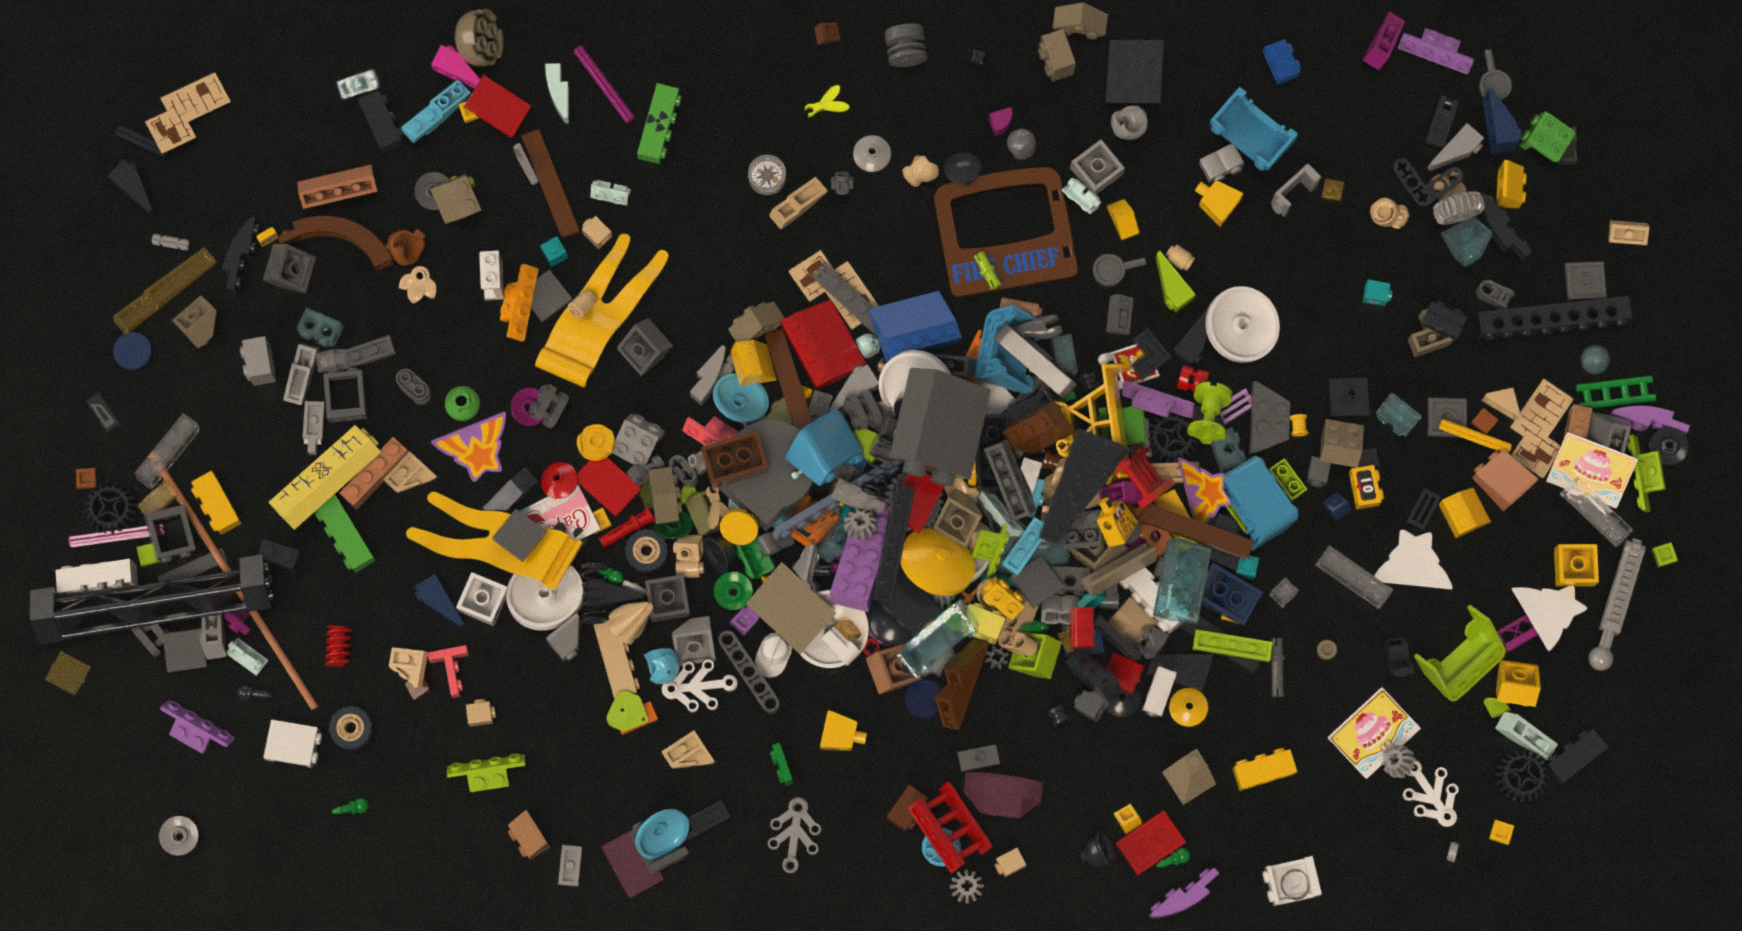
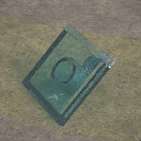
[1441,217,1492,267]

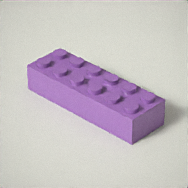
[830,497,889,612]

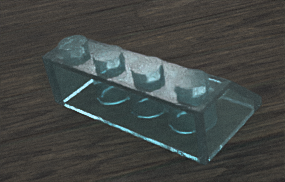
[1153,538,1211,623]

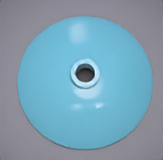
[713,373,769,423]
[635,809,689,859]

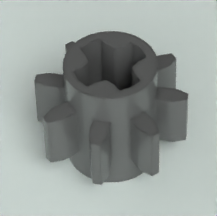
[831,172,854,195]
[985,646,1009,670]

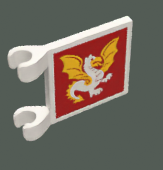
[1098,345,1159,390]

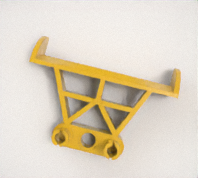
[1056,364,1132,482]

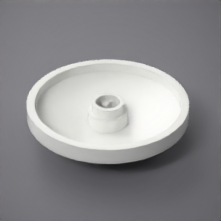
[1206,286,1280,363]
[879,350,951,416]
[506,565,584,630]
[800,590,869,668]

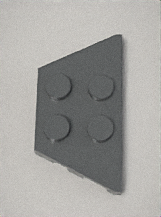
[1249,381,1290,455]

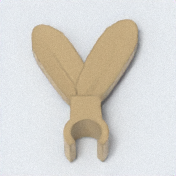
[706,487,729,529]

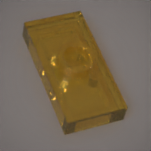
[137,480,179,515]

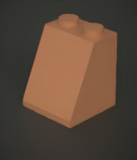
[1472,449,1538,512]

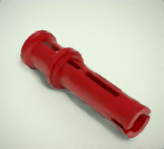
[599,507,655,548]

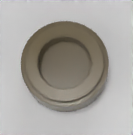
[1317,640,1337,660]

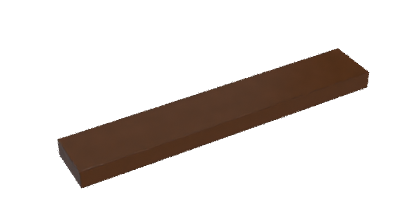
[521,129,580,239]
[765,329,812,431]
[1138,504,1253,560]

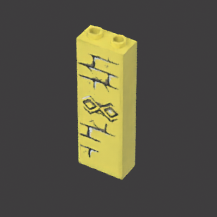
[269,426,381,530]

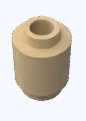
[1166,245,1195,271]
[568,291,596,318]
[676,561,704,578]

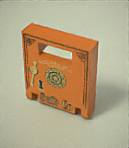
[786,495,840,547]

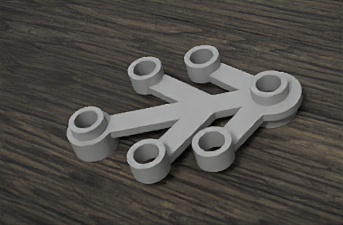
[768,797,821,873]

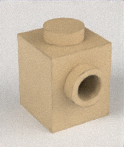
[673,535,704,561]
[466,699,496,727]

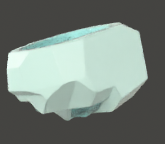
[856,334,880,358]

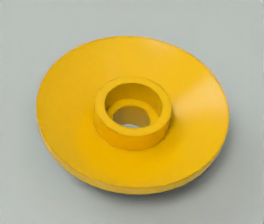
[1169,688,1208,727]

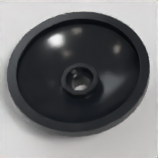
[866,600,921,645]

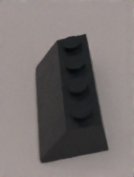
[975,414,1011,493]

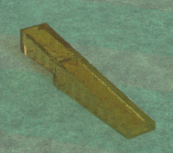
[113,247,216,334]

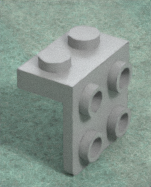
[612,414,665,467]

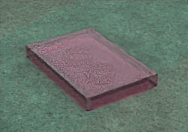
[602,829,664,899]

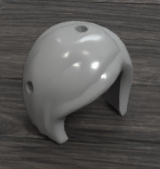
[1111,106,1148,140]

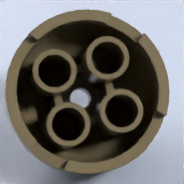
[455,9,503,67]

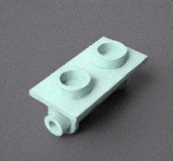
[1062,178,1101,214]
[590,180,631,205]
[226,638,268,676]

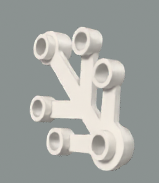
[662,659,737,712]
[1403,761,1458,827]

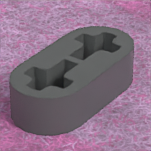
[669,455,698,488]

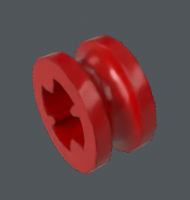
[863,638,880,656]

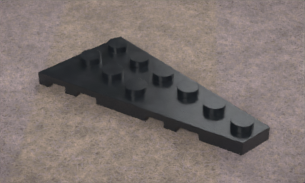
[1038,428,1132,545]

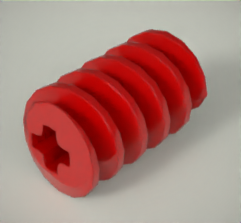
[325,626,352,667]

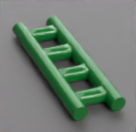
[1576,375,1656,409]

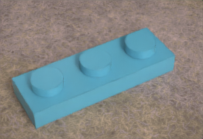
[1002,517,1043,576]

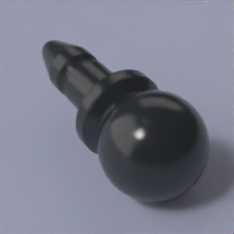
[237,685,271,700]

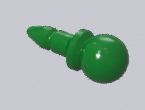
[596,567,623,585]
[1020,619,1050,634]
[332,798,369,814]
[1157,848,1190,867]

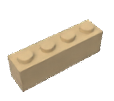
[594,620,640,699]

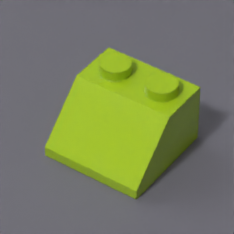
[1008,633,1062,679]

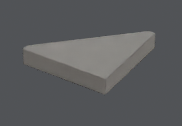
[513,143,539,185]

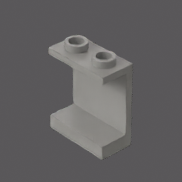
[1271,164,1321,217]

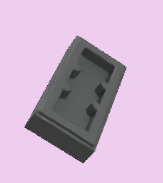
[958,745,1000,772]

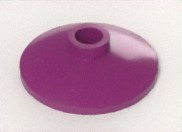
[511,388,547,426]

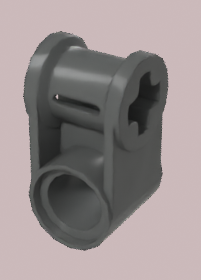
[1476,280,1515,310]

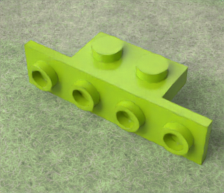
[1628,435,1666,512]
[971,523,1009,579]
[447,754,525,792]

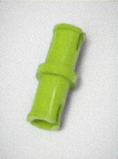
[974,251,1002,290]

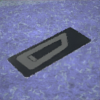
[86,393,119,432]

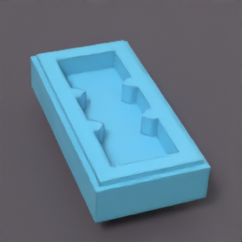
[1027,479,1045,519]

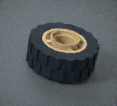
[625,529,668,573]
[329,706,374,750]

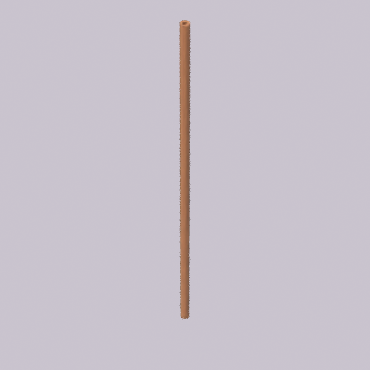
[149,452,318,710]

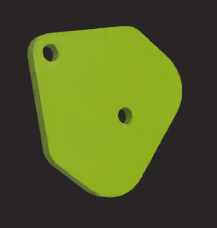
[607,690,648,731]

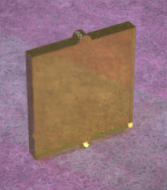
[45,652,91,695]

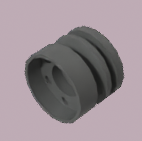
[884,24,928,67]

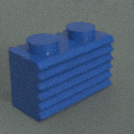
[1263,39,1301,85]

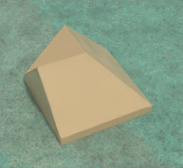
[1107,597,1158,648]

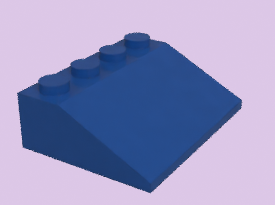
[868,291,962,363]

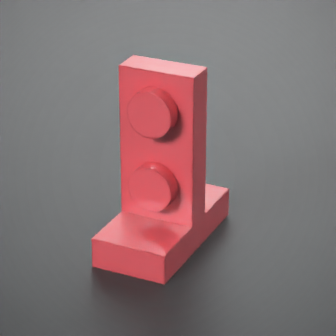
[428,645,469,698]

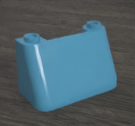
[1210,87,1298,171]
[975,304,1040,394]
[785,409,864,486]

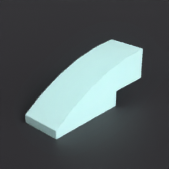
[545,64,569,123]

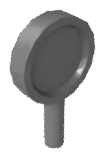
[1479,50,1512,101]
[1093,254,1146,287]

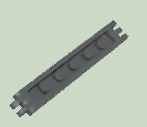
[811,262,878,339]

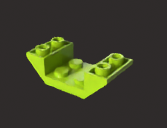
[1225,458,1307,533]

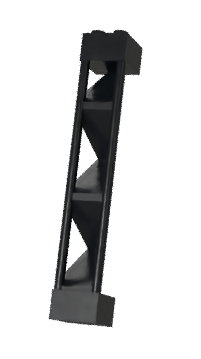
[30,554,274,645]

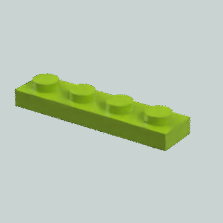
[1192,630,1273,662]

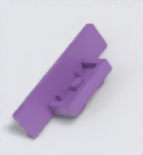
[1398,28,1474,74]
[1122,380,1194,419]
[160,700,235,754]

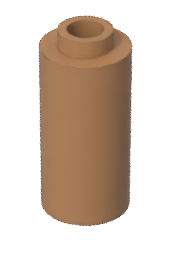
[1000,297,1042,318]

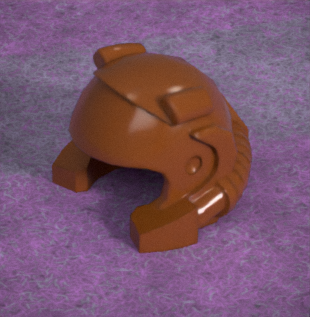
[385,230,425,266]

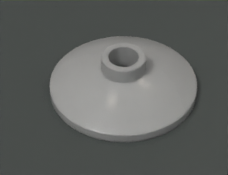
[853,135,891,172]
[159,816,199,856]

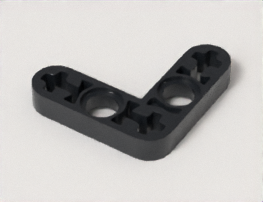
[1394,158,1464,207]

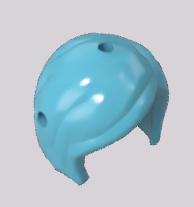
[644,648,679,684]

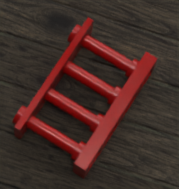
[1114,447,1175,508]
[908,782,993,874]

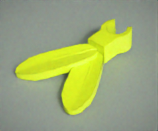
[805,85,849,117]

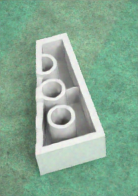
[1119,568,1190,634]

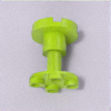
[1187,382,1232,444]

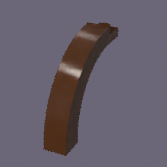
[278,216,394,271]

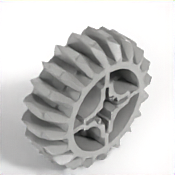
[1433,191,1485,225]

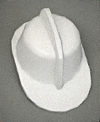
[755,632,792,678]

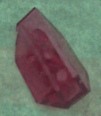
[963,773,1043,818]

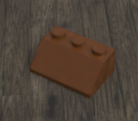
[1003,401,1075,455]

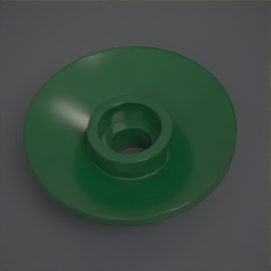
[654,511,693,539]

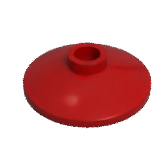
[541,462,578,499]

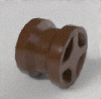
[1041,450,1061,472]

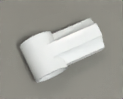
[822,626,861,666]

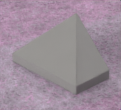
[793,545,818,588]

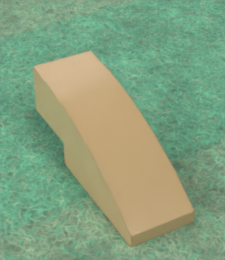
[769,177,827,230]

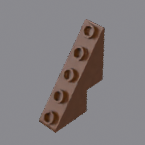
[935,639,989,730]

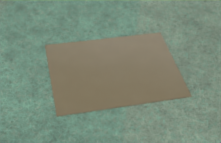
[746,562,836,654]

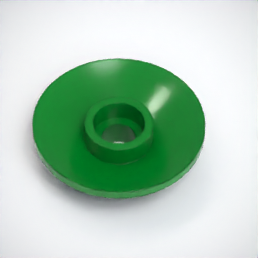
[714,572,753,610]

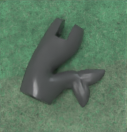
[1013,314,1063,361]

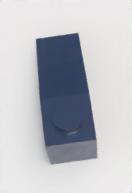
[414,574,465,628]

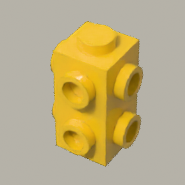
[982,577,1025,620]

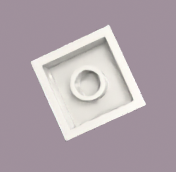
[456,573,508,626]

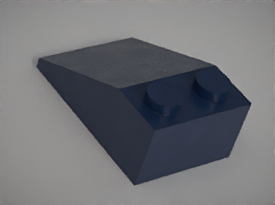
[1482,89,1522,154]
[1190,563,1263,626]

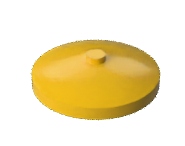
[900,528,975,596]

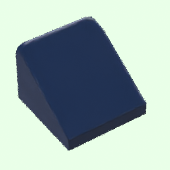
[1322,491,1351,521]

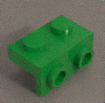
[736,534,777,579]

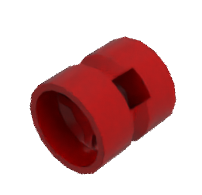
[1177,364,1209,393]

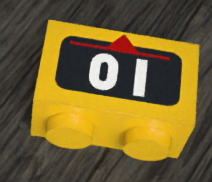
[1349,465,1383,509]

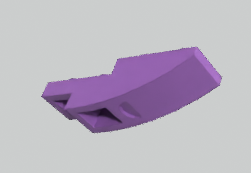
[1609,406,1690,435]
[1149,868,1219,918]

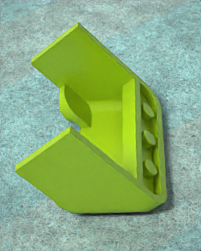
[1414,605,1506,701]

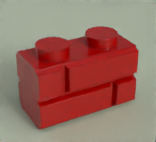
[1070,607,1094,649]

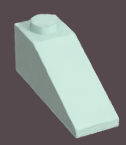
[1495,712,1558,760]

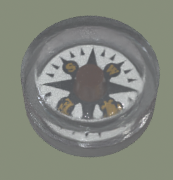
[748,155,786,195]

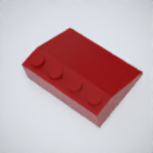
[780,300,867,391]

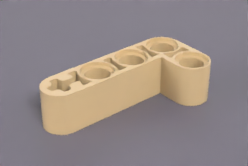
[998,588,1039,656]

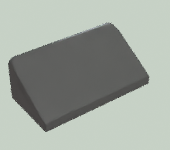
[1106,294,1133,335]

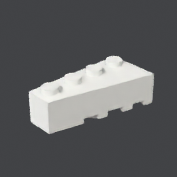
[56,559,138,596]

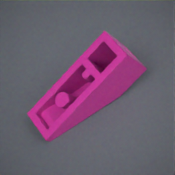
[431,45,480,89]

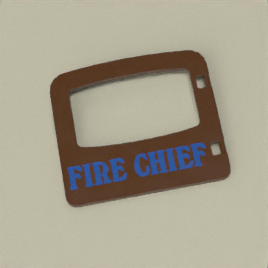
[934,167,1078,297]

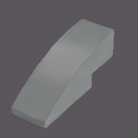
[283,343,320,405]
[690,345,726,405]

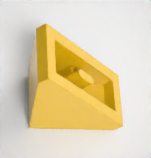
[1107,199,1139,241]

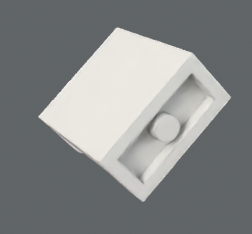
[479,251,504,300]
[264,720,322,768]
[1263,856,1322,906]

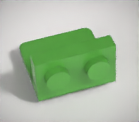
[1519,111,1575,162]
[1098,406,1146,446]

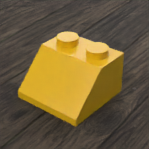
[1496,160,1527,209]
[730,340,777,386]
[1439,488,1491,538]
[1496,660,1540,707]

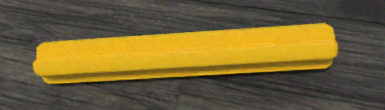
[1439,419,1512,453]

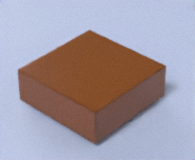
[1470,408,1498,435]
[76,468,97,489]

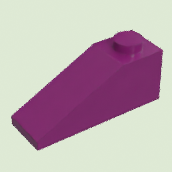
[1363,12,1405,70]

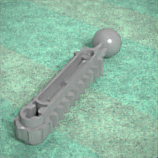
[1589,538,1646,671]

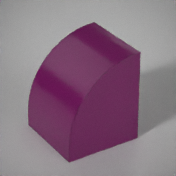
[989,107,1012,136]

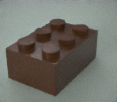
[701,431,768,489]

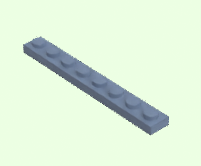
[772,462,902,540]

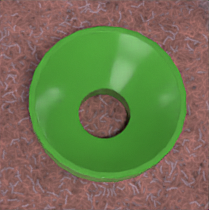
[445,386,480,421]

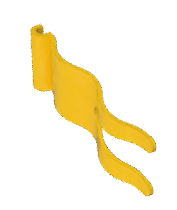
[535,234,668,388]
[406,492,583,590]

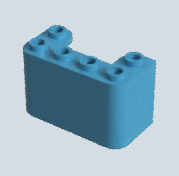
[1223,456,1298,551]

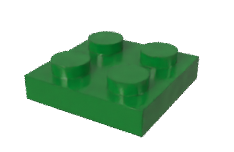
[770,743,793,787]

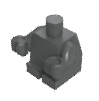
[1135,626,1169,659]

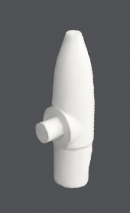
[622,580,647,596]

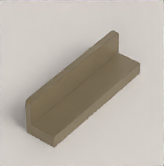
[1081,543,1157,597]

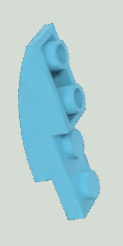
[401,80,471,143]

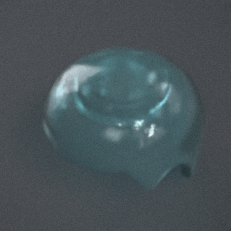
[1581,345,1610,374]

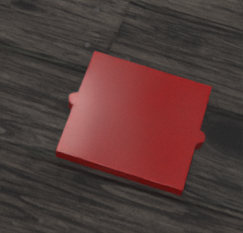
[1105,653,1144,695]

